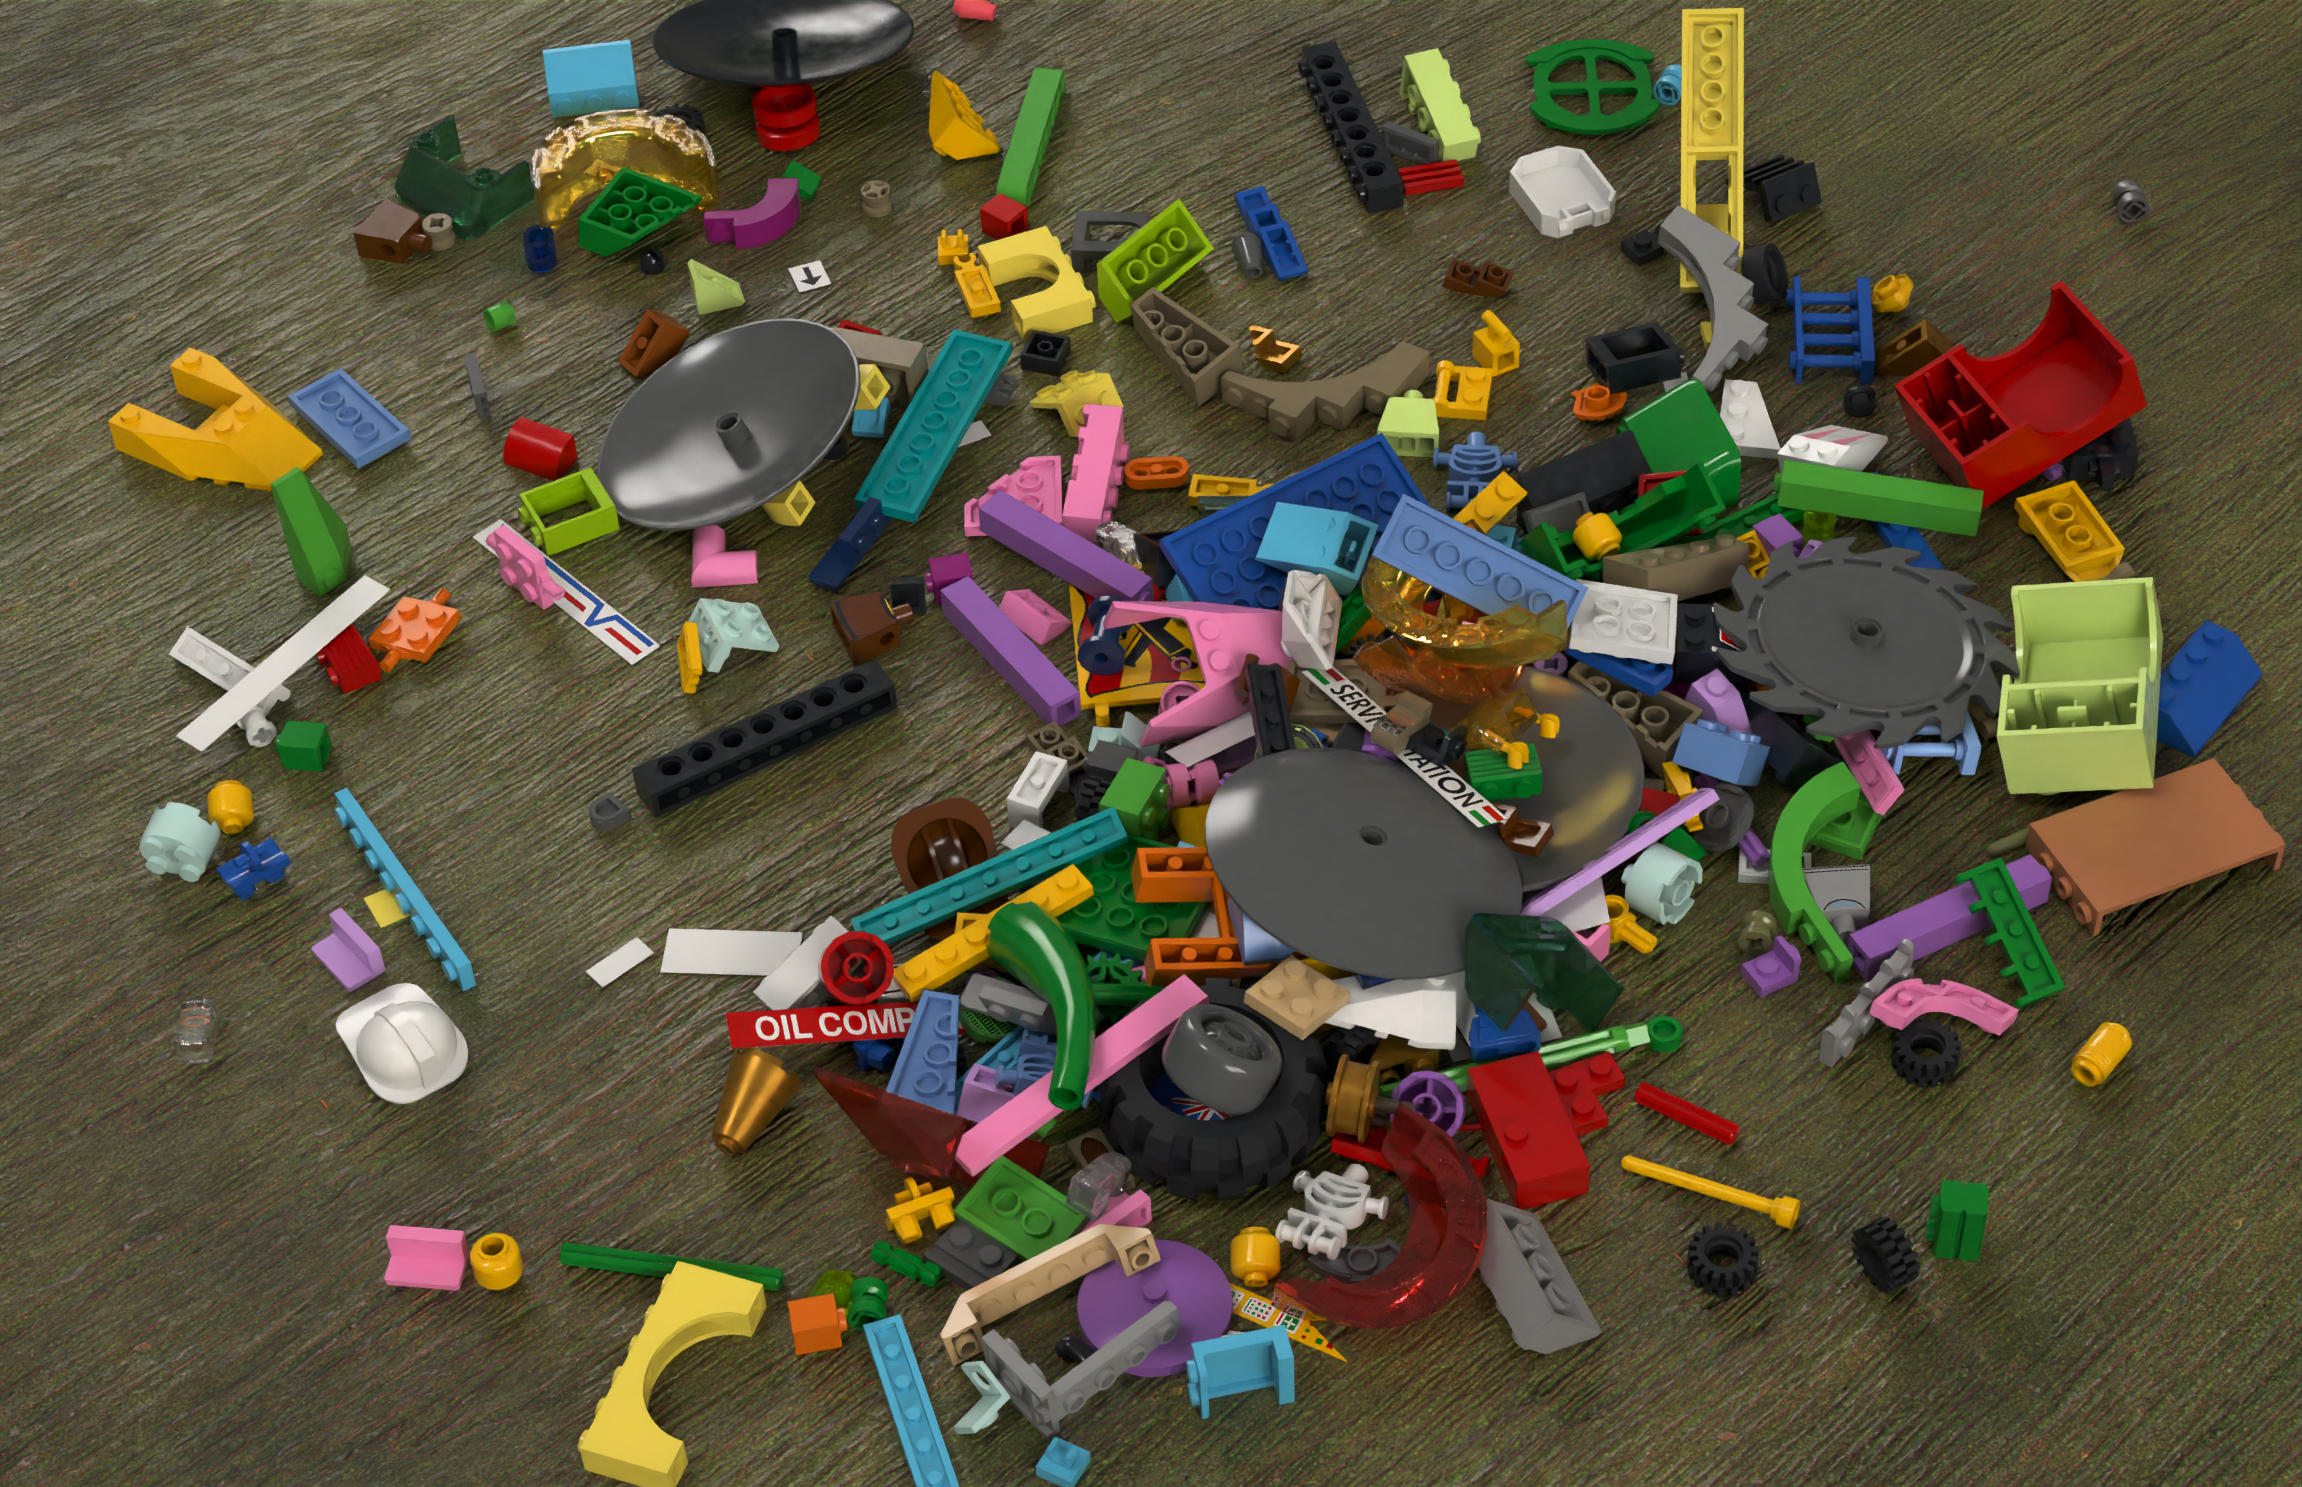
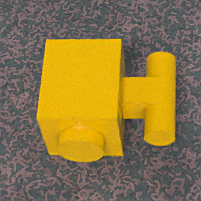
[1472,310,1520,377]

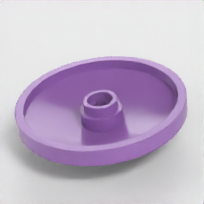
[1077,1240,1233,1377]

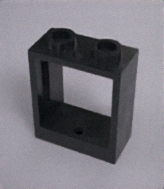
[1586,322,1684,394]

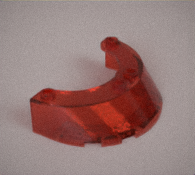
[1271,1102,1488,1329]

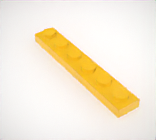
[892,864,1094,1003]

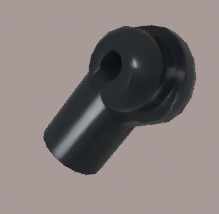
[1055,1334,1095,1365]

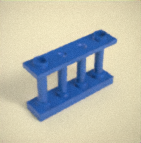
[1786,276,1875,385]

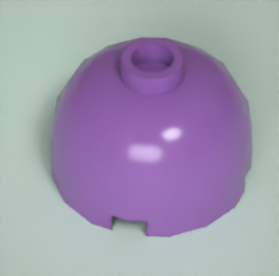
[1390,1070,1466,1146]

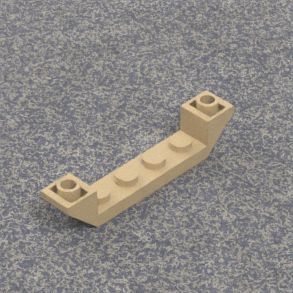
[940,1224,1161,1366]

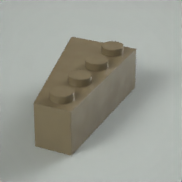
[1130,287,1243,407]
[825,325,929,407]
[1568,661,1704,779]

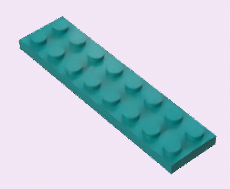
[854,329,1012,523]

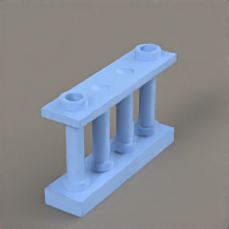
[1878,709,1982,775]

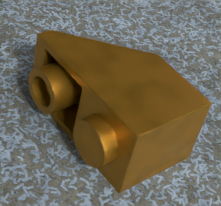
[1368,1034,1439,1088]

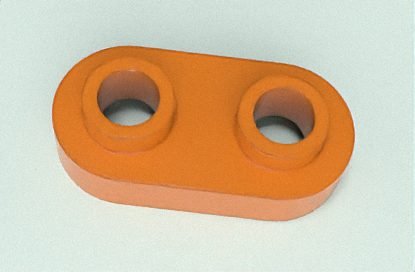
[1124,456,1189,490]

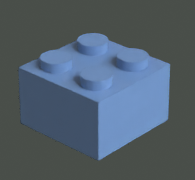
[1672,719,1770,786]

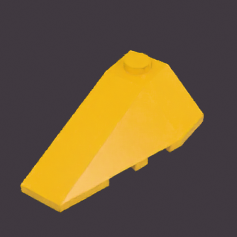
[929,70,1001,160]

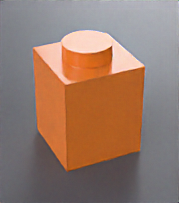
[787,1293,848,1355]

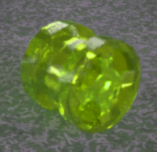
[1801,510,1836,544]

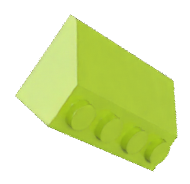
[1097,198,1214,323]

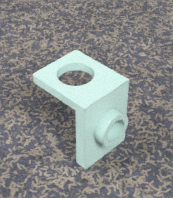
[953,1361,1011,1434]

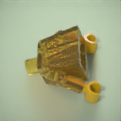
[1450,687,1560,769]

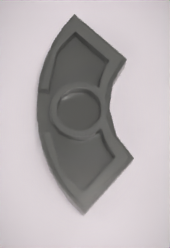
[1308,1238,1417,1286]

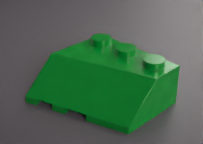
[578,167,702,257]

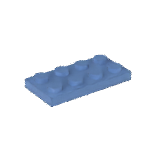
[288,368,411,468]

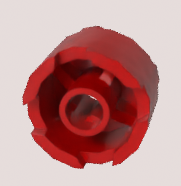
[818,931,894,1005]

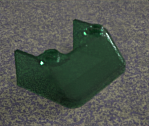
[395,114,535,240]
[1464,913,1625,1033]

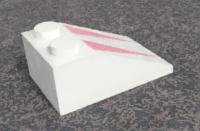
[1777,425,1888,473]

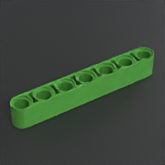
[996,67,1065,207]

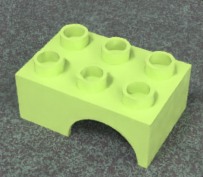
[1997,577,2163,795]

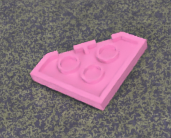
[964,455,1063,536]

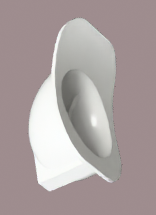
[336,983,468,1104]

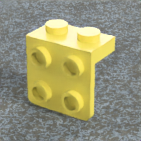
[1030,370,1124,437]

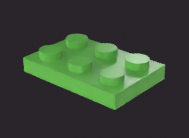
[954,1156,1092,1262]

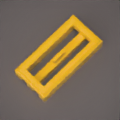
[677,622,703,694]

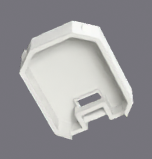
[1509,146,1616,238]

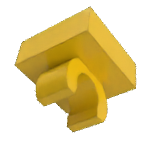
[938,229,969,265]

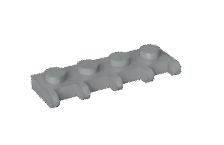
[1819,939,1914,1068]

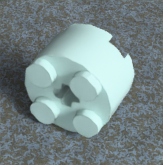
[139,802,221,882]
[1621,841,1703,925]

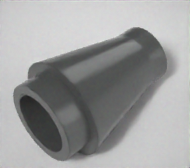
[1232,232,1263,279]

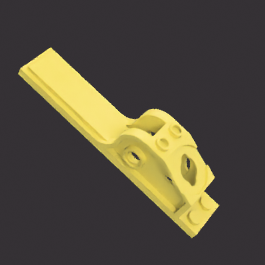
[1680,8,1744,293]

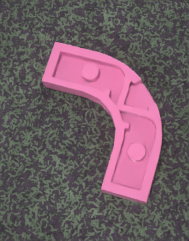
[1869,978,2019,1036]

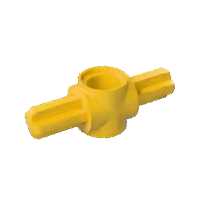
[1595,895,1658,954]

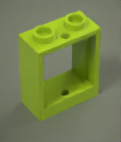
[517,467,620,556]

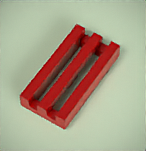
[1398,159,1464,196]

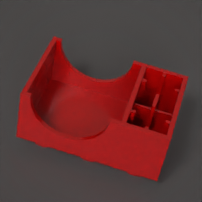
[1894,281,2147,510]

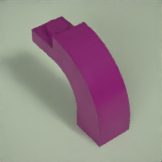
[704,178,801,249]

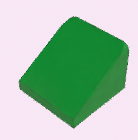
[782,160,822,199]
[1661,826,1706,863]

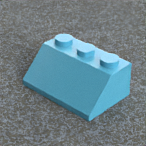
[543,40,640,118]

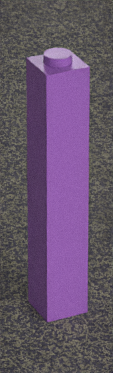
[978,489,1154,602]
[940,576,1081,726]
[1847,854,2052,982]

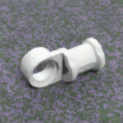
[233,705,277,747]

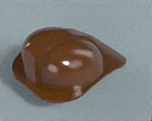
[891,798,1008,941]

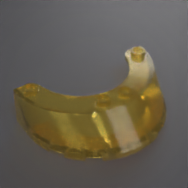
[531,109,719,228]
[1361,557,1568,669]

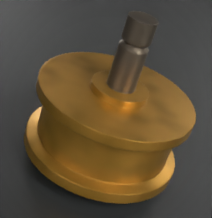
[1325,1054,1414,1143]

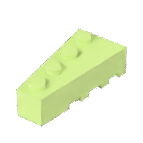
[1399,48,1481,162]

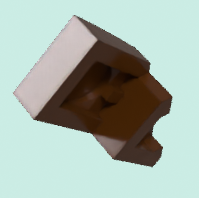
[1490,802,1554,858]

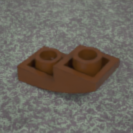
[1442,259,1514,296]

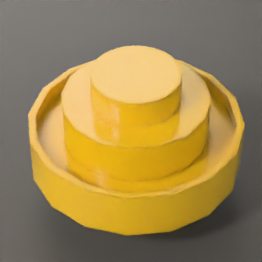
[1871,274,1914,313]

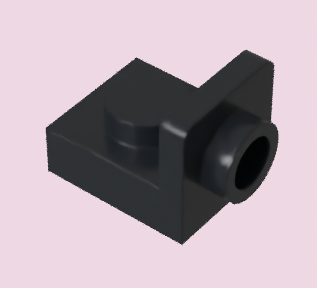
[1406,724,1468,768]

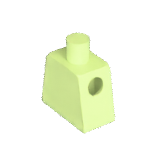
[1377,390,1439,457]

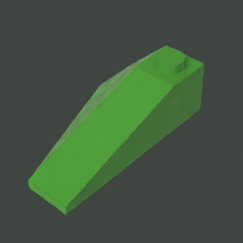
[271,467,352,597]

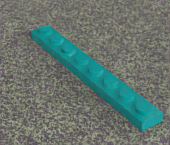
[850,806,1129,946]

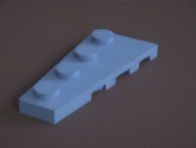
[881,990,960,1126]

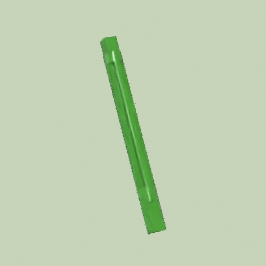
[1379,1022,1650,1098]

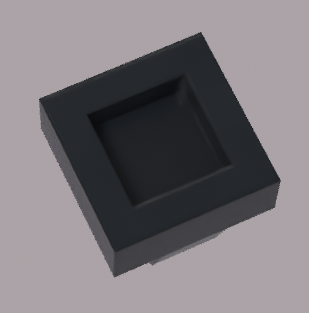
[890,574,926,613]

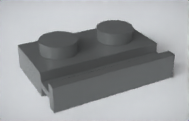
[923,1219,1019,1291]

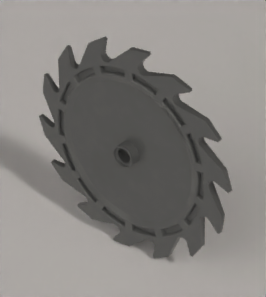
[1713,537,2020,749]

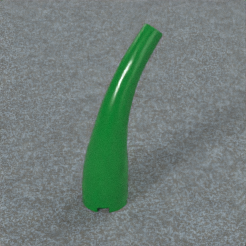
[986,901,1096,1110]

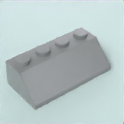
[1457,1199,1602,1354]

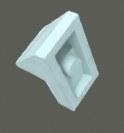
[1088,711,1161,761]

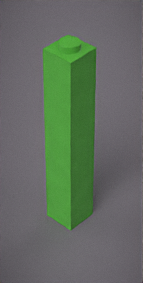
[1773,460,1984,537]

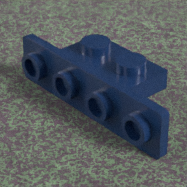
[809,497,893,591]

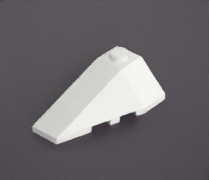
[1324,975,1456,1050]

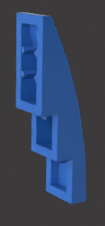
[1234,186,1308,281]

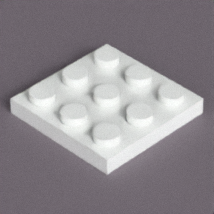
[1569,579,1678,664]

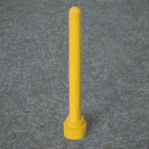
[1621,1155,1801,1230]

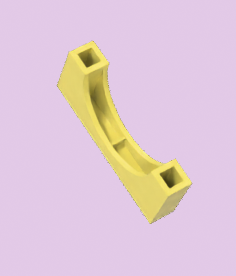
[578,1261,767,1487]

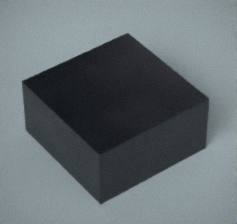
[1020,330,1071,377]

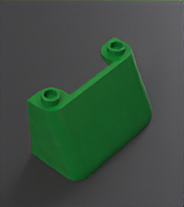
[1616,379,1741,507]

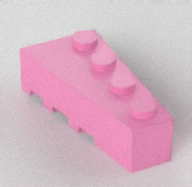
[1062,404,1130,542]

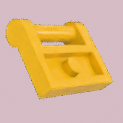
[1432,360,1493,420]

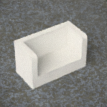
[1007,751,1070,828]

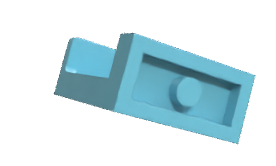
[1186,1325,1295,1419]

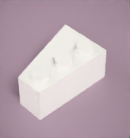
[753,916,865,1010]

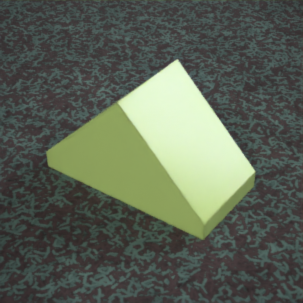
[688,259,745,315]

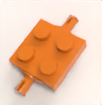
[368,588,461,673]

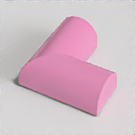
[691,525,758,588]

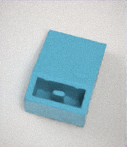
[1255,502,1379,597]

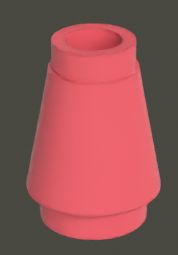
[953,0,997,22]

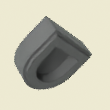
[589,792,632,831]

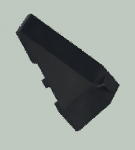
[1733,683,1851,787]

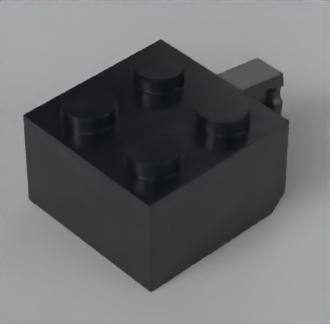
[2062,417,2139,491]

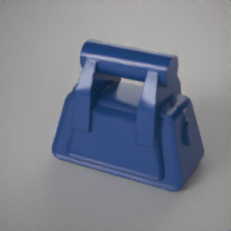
[1469,993,1541,1063]

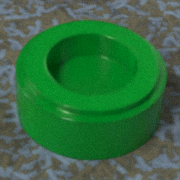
[1647,1016,1683,1053]

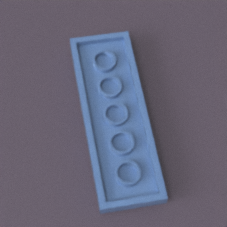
[1371,494,1588,650]

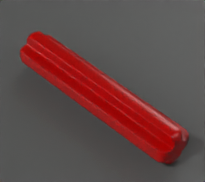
[1634,1082,1740,1145]

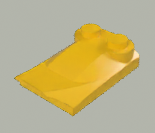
[2014,480,2125,582]

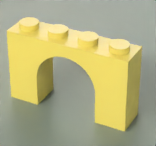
[978,226,1096,343]

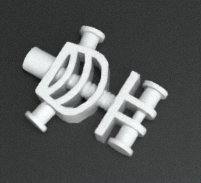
[1275,1164,1389,1260]

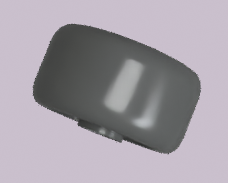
[1162,1004,1282,1115]

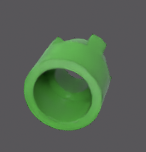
[483,301,516,332]

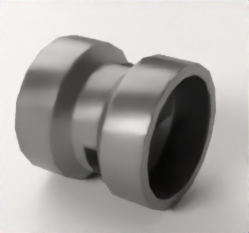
[2111,180,2149,222]

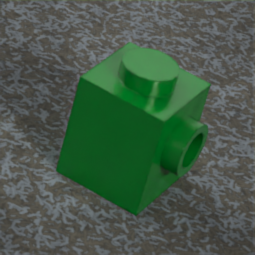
[275,720,332,772]

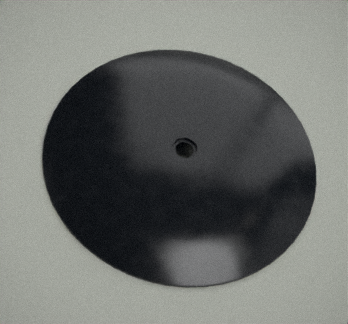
[653,0,914,88]

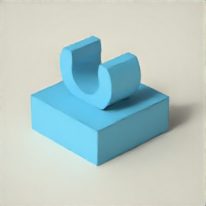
[1036,1437,1091,1487]

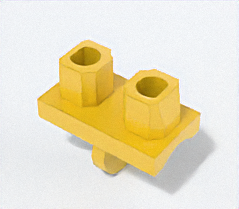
[885,1176,955,1245]

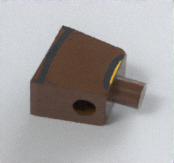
[829,592,914,666]

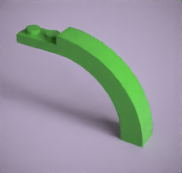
[1768,762,1861,983]

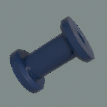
[1078,596,1133,676]

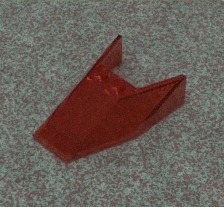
[813,1067,1050,1185]

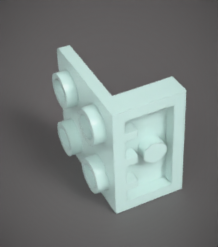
[688,598,779,673]

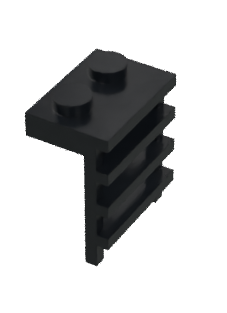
[1725,155,1822,223]

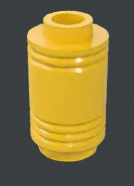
[2071,1022,2132,1087]

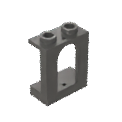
[1071,211,1150,274]

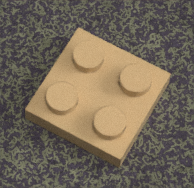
[1244,955,1350,1040]

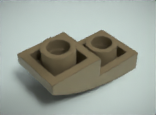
[1026,721,1087,775]

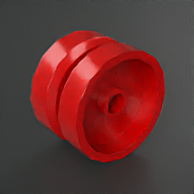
[752,85,821,151]

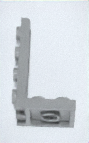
[981,1301,1181,1441]

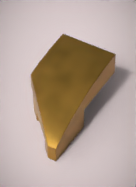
[1249,325,1302,374]

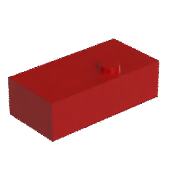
[1466,1051,1590,1210]

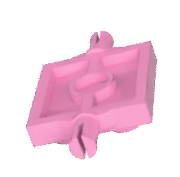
[485,525,565,610]

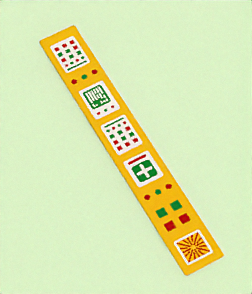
[1229,1283,1349,1363]

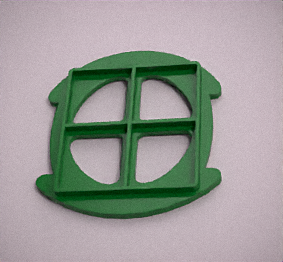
[1526,39,1660,135]

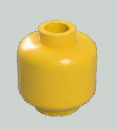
[1572,512,1622,562]
[207,780,254,834]
[1230,1227,1281,1287]
[470,1233,523,1290]

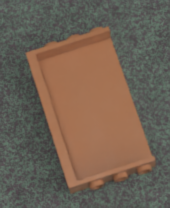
[2025,758,2285,936]

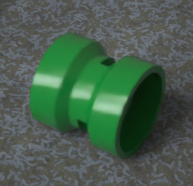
[847,1277,889,1331]

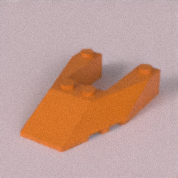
[1131,847,1308,986]

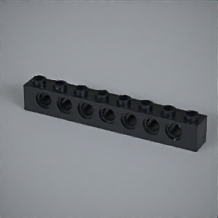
[1298,41,1403,213]
[632,660,897,818]

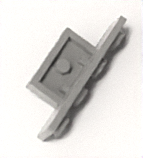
[960,973,1101,1036]

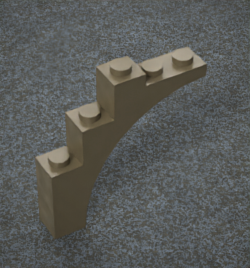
[1221,341,1430,442]

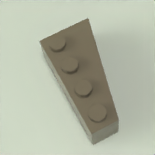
[1602,534,1749,601]

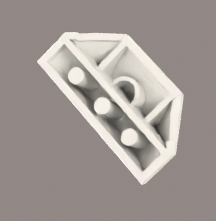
[1281,570,1343,670]

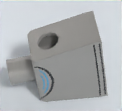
[1802,864,1870,945]

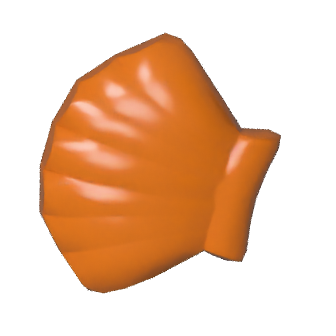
[1571,383,1627,421]

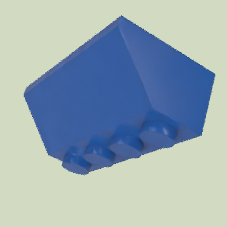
[2156,620,2262,758]

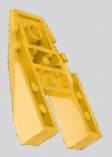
[108,347,323,491]

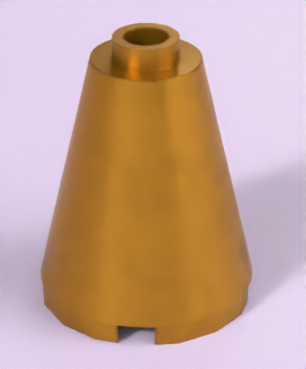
[711,1048,802,1155]

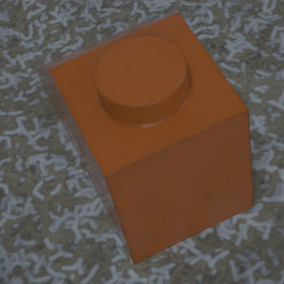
[618,308,690,378]

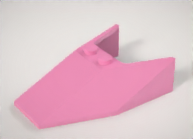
[1103,601,1294,748]

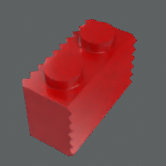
[314,622,382,694]

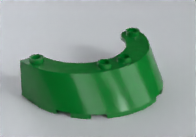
[1517,461,1726,582]

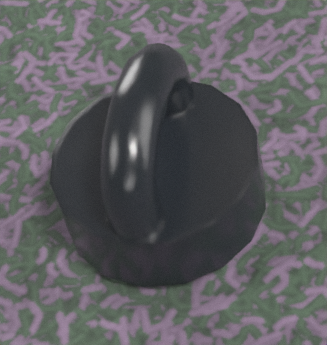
[1843,385,1876,418]

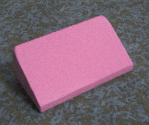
[999,589,1072,645]

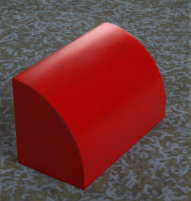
[503,417,578,481]

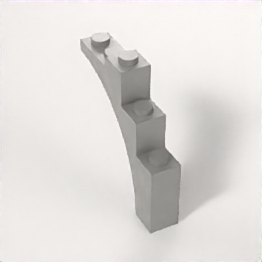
[1658,205,1768,392]

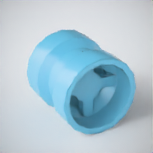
[1653,64,1682,106]

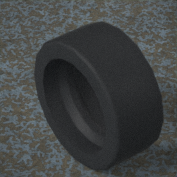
[1741,243,1788,306]

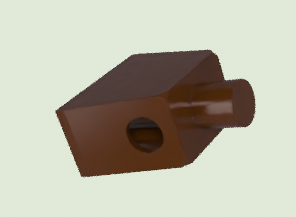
[353,199,432,263]

